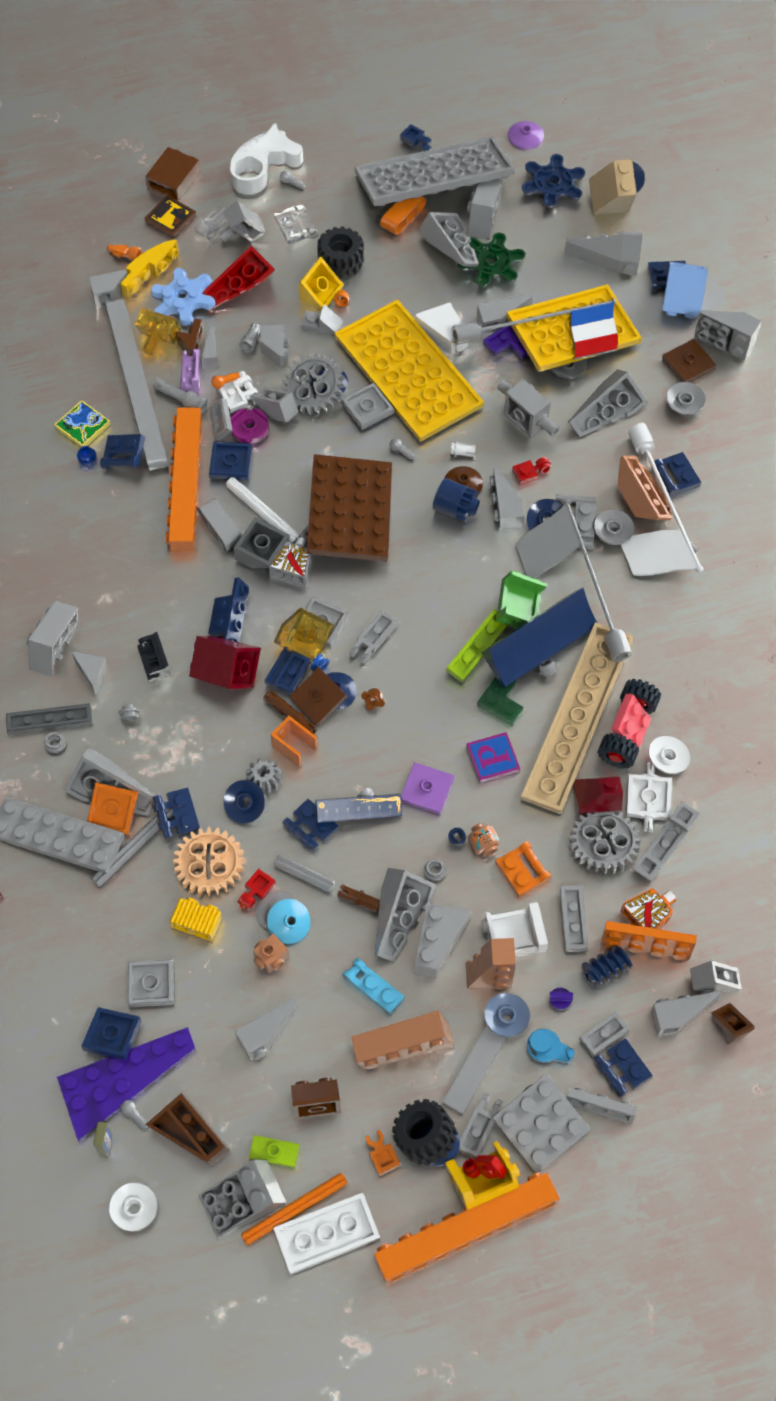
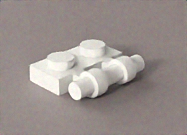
[218,371,258,414]

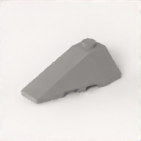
[64,748,155,816]

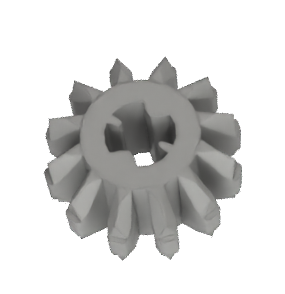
[246,757,282,794]

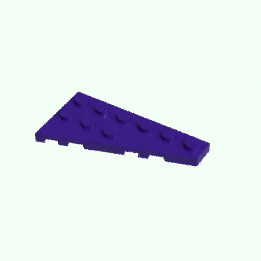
[57,1027,196,1143]

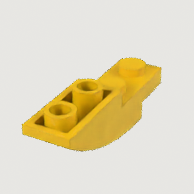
[120,239,179,299]

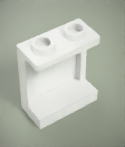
[482,902,548,957]

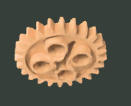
[173,827,245,897]

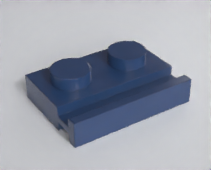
[264,648,311,695]

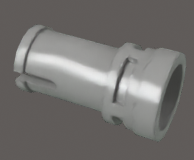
[239,323,260,352]

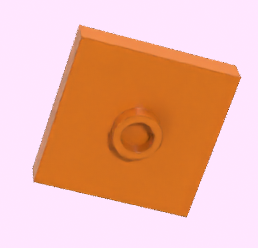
[87,782,139,835]

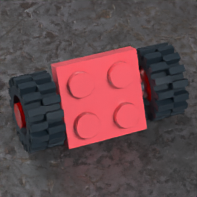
[597,679,661,769]

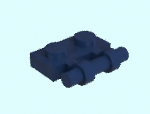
[153,787,200,839]
[282,799,339,852]
[594,1038,653,1097]

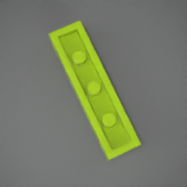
[445,609,508,683]

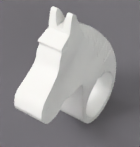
[230,123,303,194]

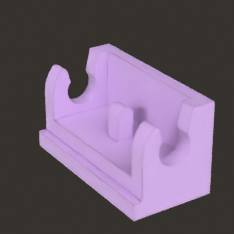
[180,349,201,393]

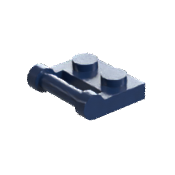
[648,261,686,291]
[100,434,145,469]
[654,452,701,497]

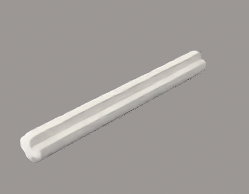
[226,477,299,544]

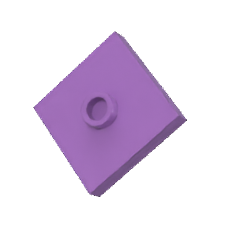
[401,762,455,815]

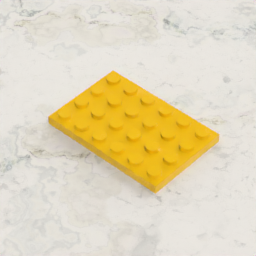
[506,284,642,372]

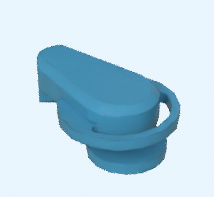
[527,1029,575,1064]

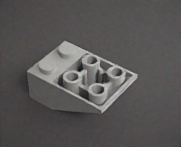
[694,310,762,360]
[198,1160,287,1239]

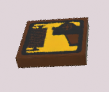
[144,195,197,239]

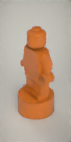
[107,244,142,261]

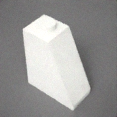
[415,302,469,354]

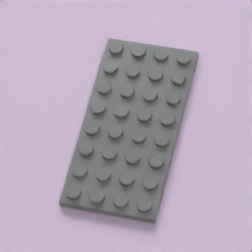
[355,136,516,206]

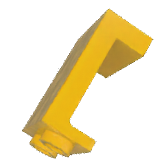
[445,1141,520,1210]

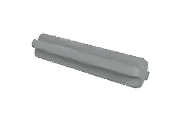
[274,855,335,892]

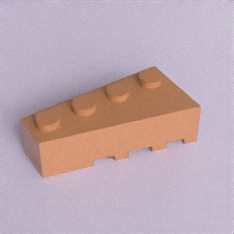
[351,1010,454,1069]

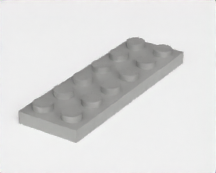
[0,797,125,874]

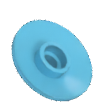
[267,899,311,944]

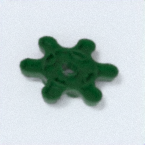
[457,232,526,288]

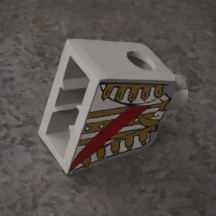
[269,537,312,587]

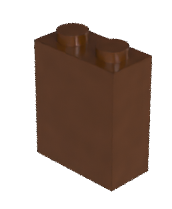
[145,147,201,201]

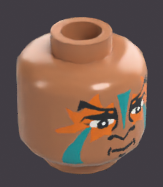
[468,823,500,857]

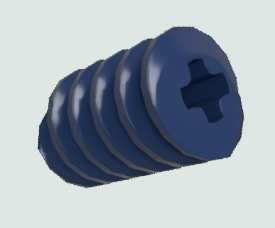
[581,945,633,990]

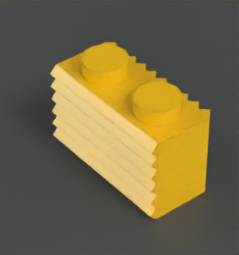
[169,897,222,942]

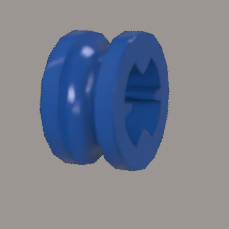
[310,654,330,672]

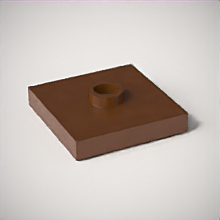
[662,339,716,382]
[289,667,348,726]

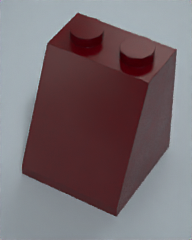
[189,636,261,689]

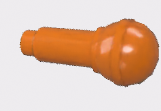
[211,372,240,389]

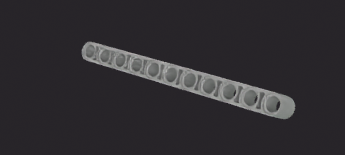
[105,298,168,471]

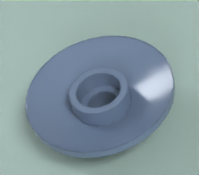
[484,993,530,1037]

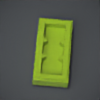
[249,1135,300,1169]

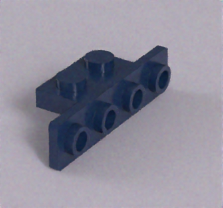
[208,577,249,642]

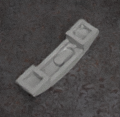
[632,801,700,882]

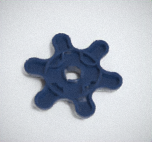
[522,154,586,209]

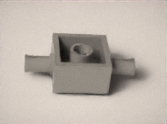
[497,379,560,438]

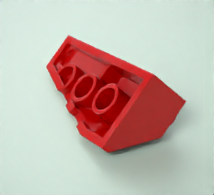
[203,246,275,311]

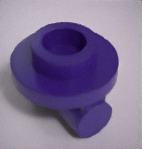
[549,987,573,1010]

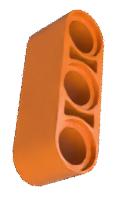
[380,196,426,235]

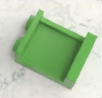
[496,571,547,629]

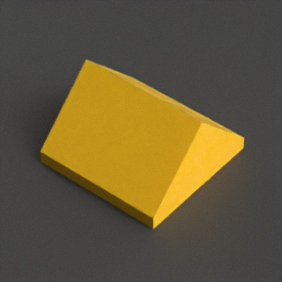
[299,257,344,311]

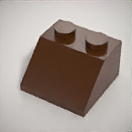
[291,1077,341,1119]

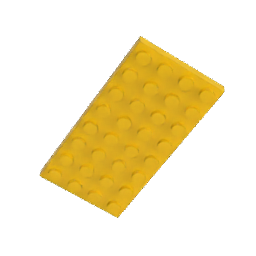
[334,299,484,442]

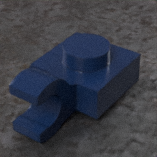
[400,124,432,151]

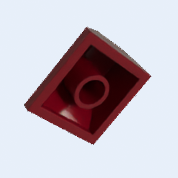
[573,776,623,814]

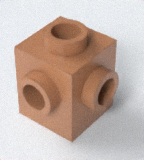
[253,933,289,974]

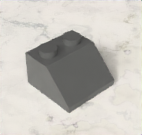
[234,517,290,568]

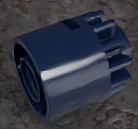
[432,478,480,522]

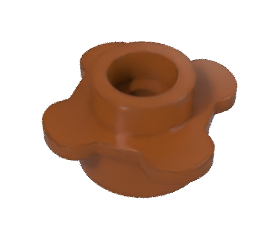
[361,688,385,710]

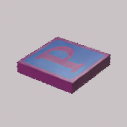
[466,732,521,783]

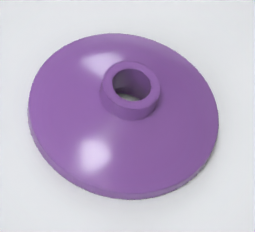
[508,121,544,150]

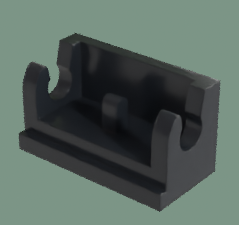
[137,632,171,683]

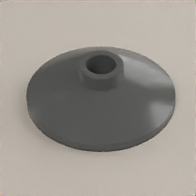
[551,359,587,379]

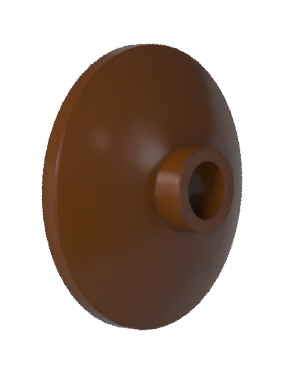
[444,466,483,496]

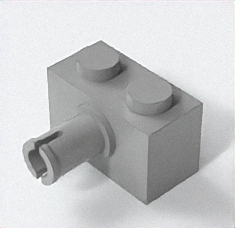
[219,201,266,243]

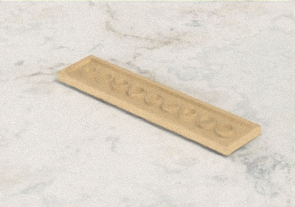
[521,622,634,815]

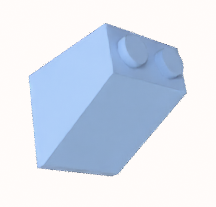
[662,262,708,319]

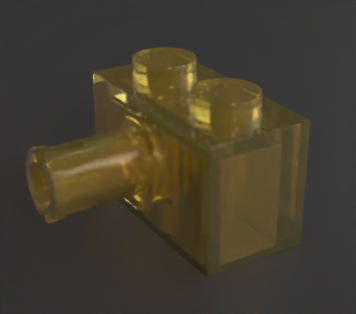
[135,308,182,355]

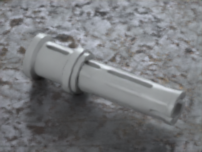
[153,378,209,415]

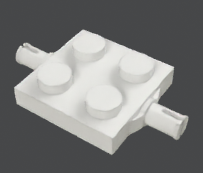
[626,762,672,832]

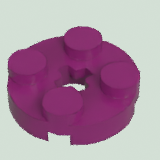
[231,408,269,446]

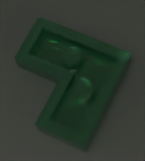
[477,677,524,726]

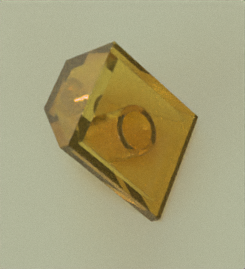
[273,608,334,661]

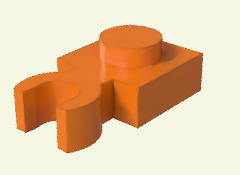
[366,1130,401,1176]

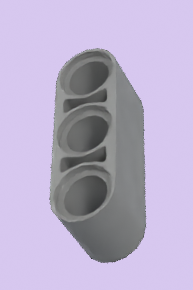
[197,498,242,551]

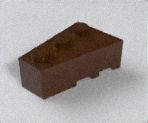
[145,1093,230,1166]

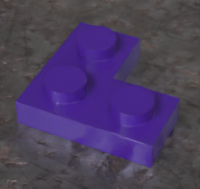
[483,326,528,359]

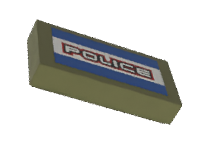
[93,1122,112,1158]

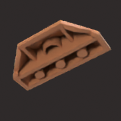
[618,455,672,520]

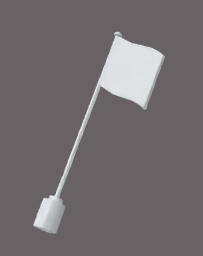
[620,423,703,576]

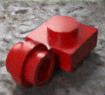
[512,457,551,486]
[237,868,276,910]
[463,1155,508,1179]

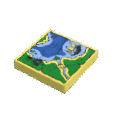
[54,400,110,449]

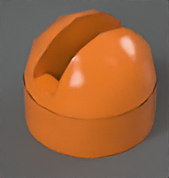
[334,290,350,307]

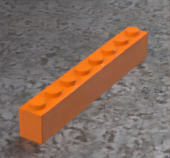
[165,408,202,552]
[374,1173,560,1285]

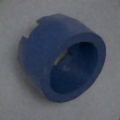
[448,827,466,846]

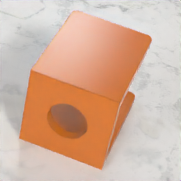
[270,716,318,768]

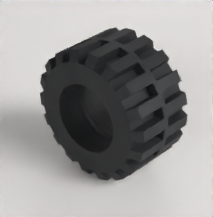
[317,226,364,278]
[392,1099,457,1166]

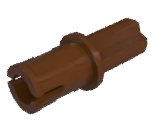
[337,884,380,912]

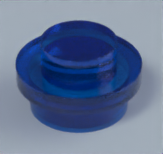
[77,446,97,465]

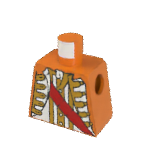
[620,889,677,929]

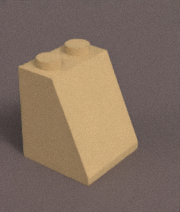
[589,159,637,215]

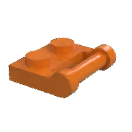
[495,841,552,898]

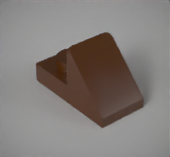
[175,319,204,356]
[711,1003,755,1044]

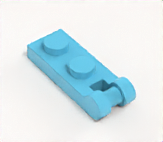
[342,958,405,1016]

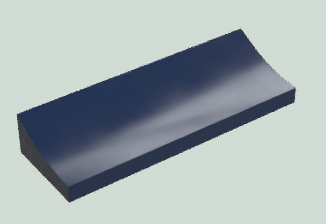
[481,587,598,688]

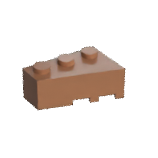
[465,938,516,990]

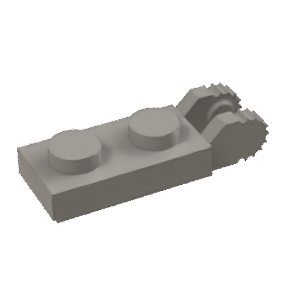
[349,610,398,664]
[459,1093,503,1159]

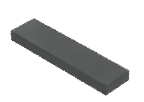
[6,703,93,735]

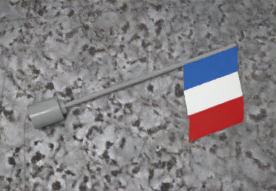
[451,298,618,360]

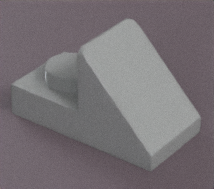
[301,305,343,336]

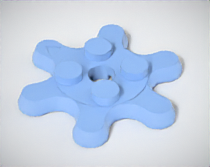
[151,268,216,326]

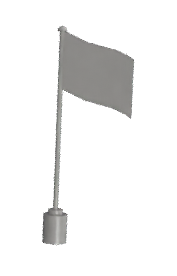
[516,500,632,662]

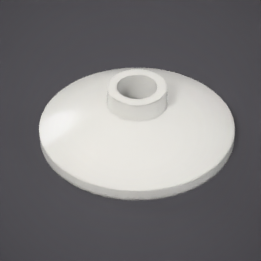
[648,736,690,774]
[109,1183,157,1232]

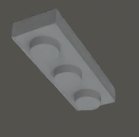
[560,885,589,952]
[566,1088,637,1124]

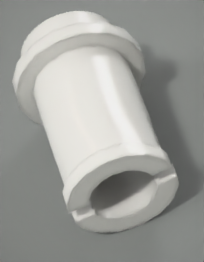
[450,441,475,458]

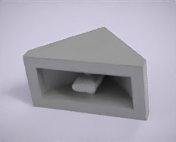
[72,652,107,694]

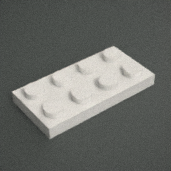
[273,1193,380,1275]

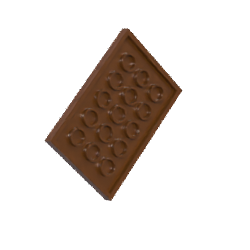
[306,454,392,562]

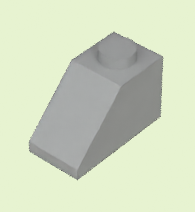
[252,387,298,422]
[690,960,742,993]

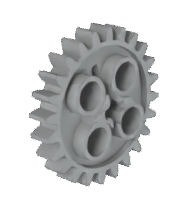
[282,353,345,415]
[569,811,641,874]

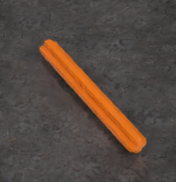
[241,1173,347,1245]

